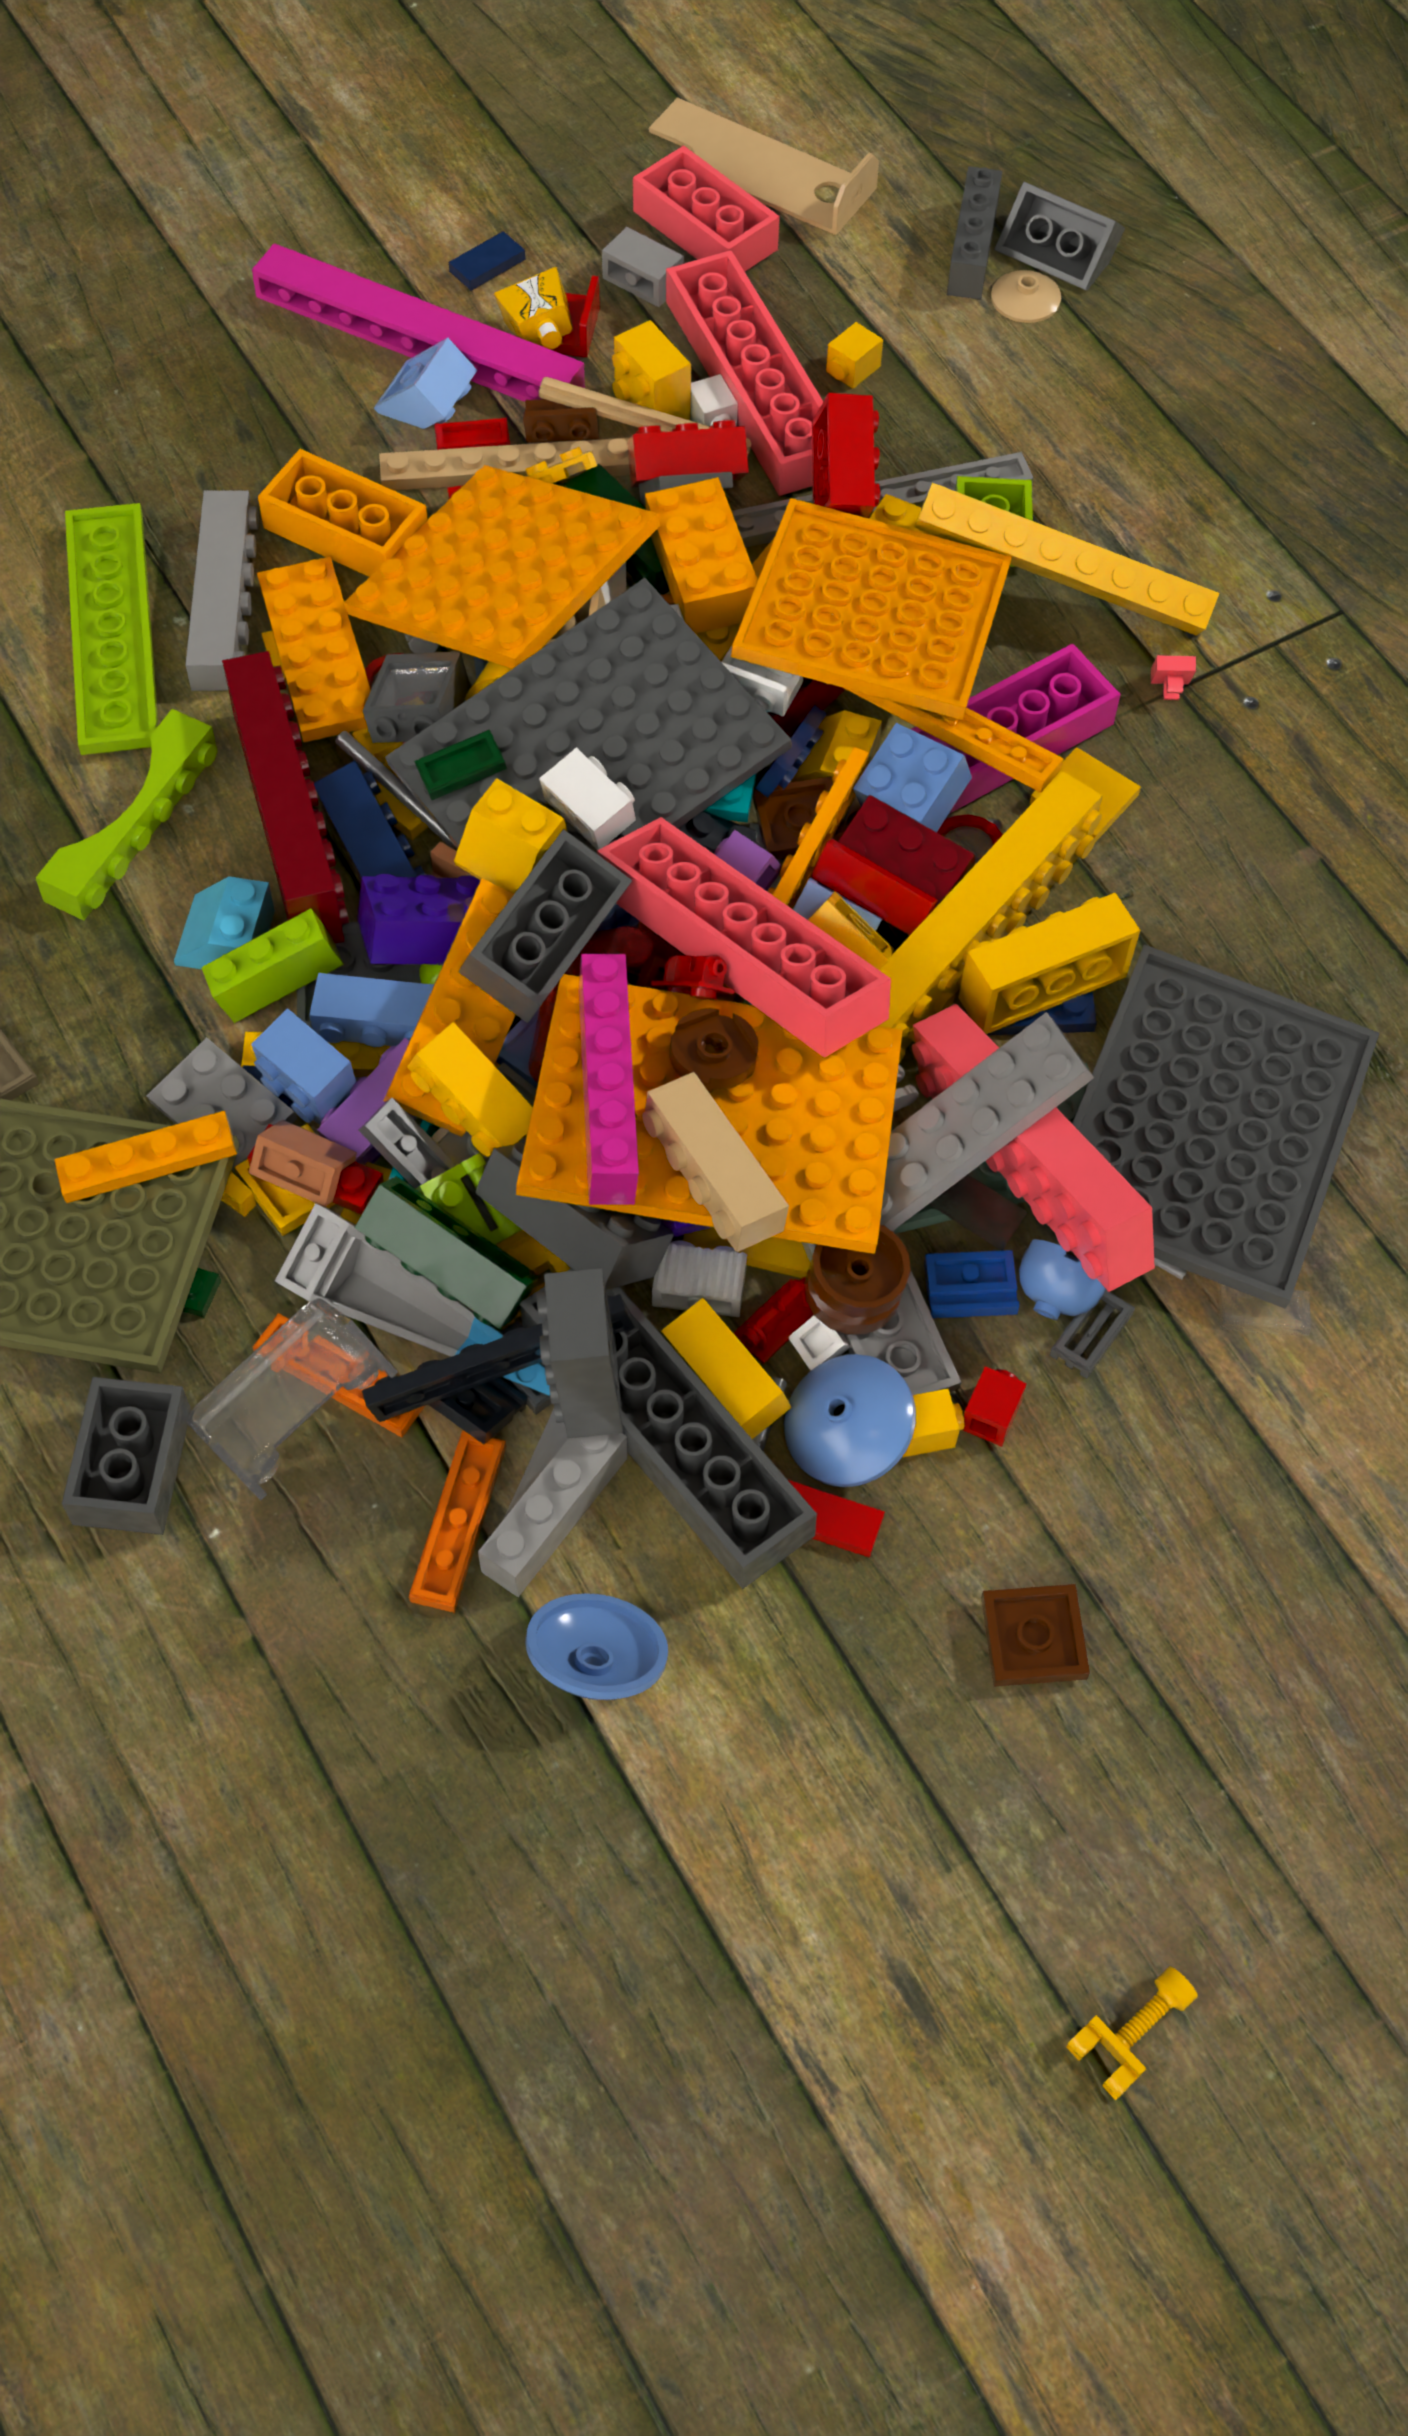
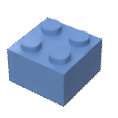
[853,723,972,832]
[251,1008,356,1126]

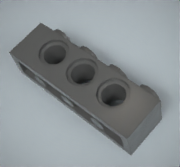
[947,166,1003,300]

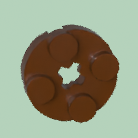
[669,1008,759,1093]

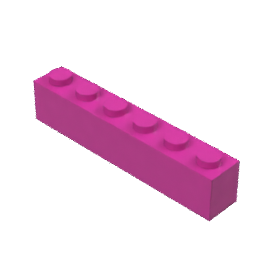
[579,954,639,1205]

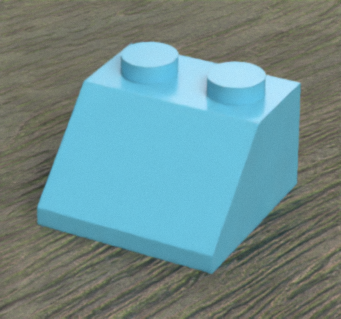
[174,876,275,969]

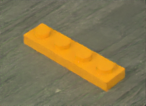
[54,1111,237,1203]

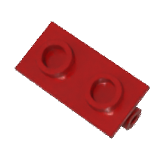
[651,955,735,1001]
[733,1277,814,1364]

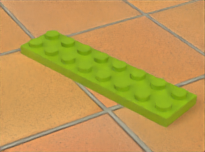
[65,503,158,755]

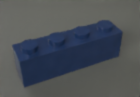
[314,761,426,877]

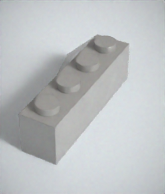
[478,1409,627,1597]

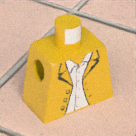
[494,266,573,350]

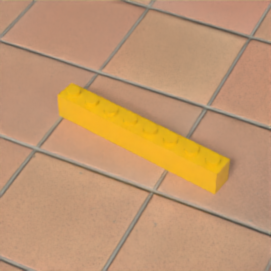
[915,482,1220,636]

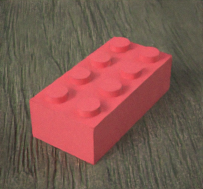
[633,145,780,271]

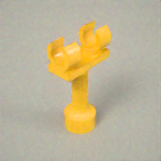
[1066,1966,1198,2100]

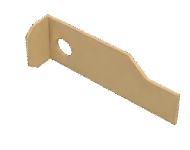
[649,97,879,235]

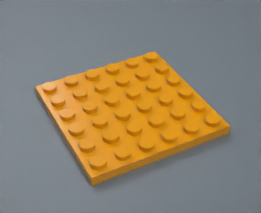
[344,465,660,669]
[731,498,1012,720]

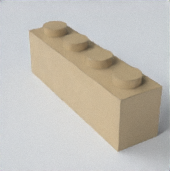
[642,1072,789,1252]

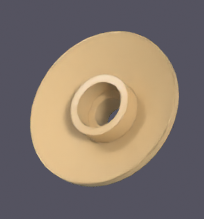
[991,270,1061,323]

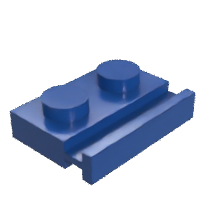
[924,1250,1020,1318]

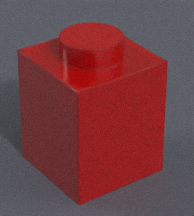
[963,1366,1027,1447]

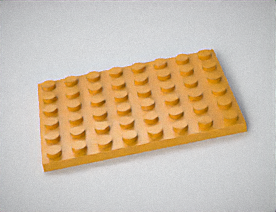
[516,974,903,1254]

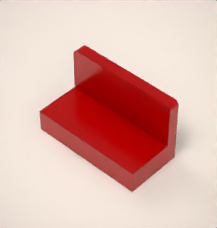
[552,275,600,358]

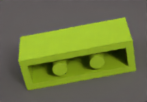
[201,908,344,1023]

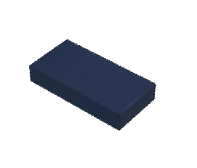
[449,231,526,291]

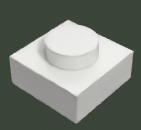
[788,1315,850,1370]

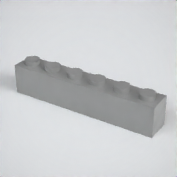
[185,491,259,691]

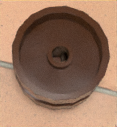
[804,1224,911,1335]

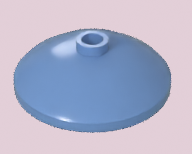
[784,1354,916,1487]
[525,1594,668,1700]

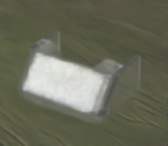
[186,1298,398,1501]

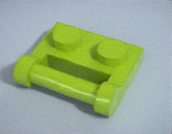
[415,1153,522,1245]

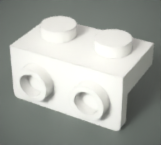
[722,645,803,717]

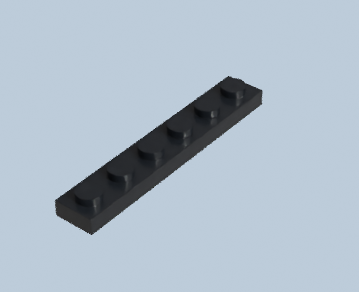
[362,1294,634,1422]

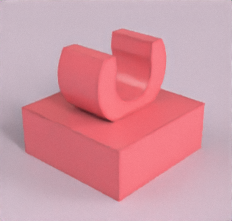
[1151,655,1196,700]

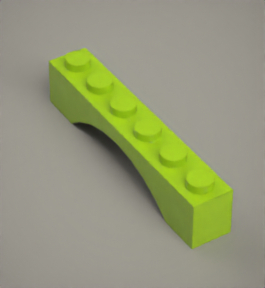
[36,709,218,921]

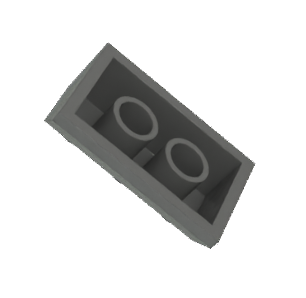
[994,182,1125,291]

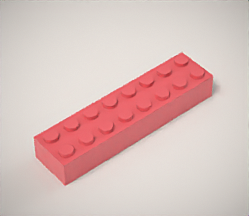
[666,250,823,496]
[597,817,891,1058]
[912,1003,1155,1292]

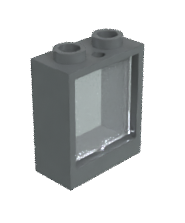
[362,651,470,743]

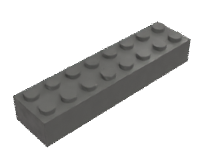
[519,1268,817,1589]

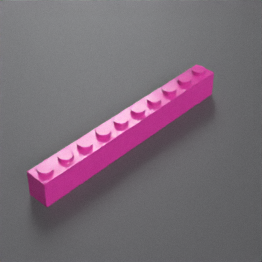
[252,243,585,402]

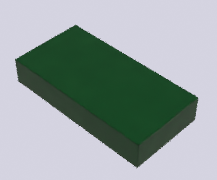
[414,729,507,801]

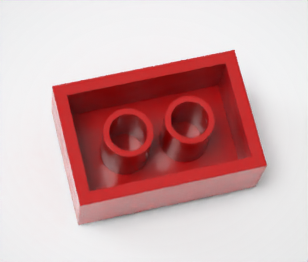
[812,393,880,519]
[627,420,749,488]

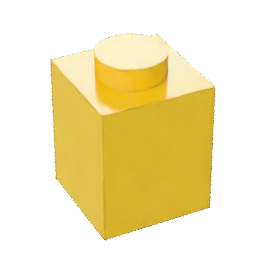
[826,322,883,389]
[903,1389,964,1457]

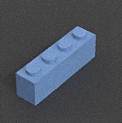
[309,973,434,1047]

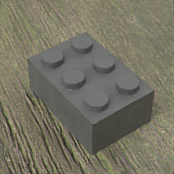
[62,1377,191,1535]

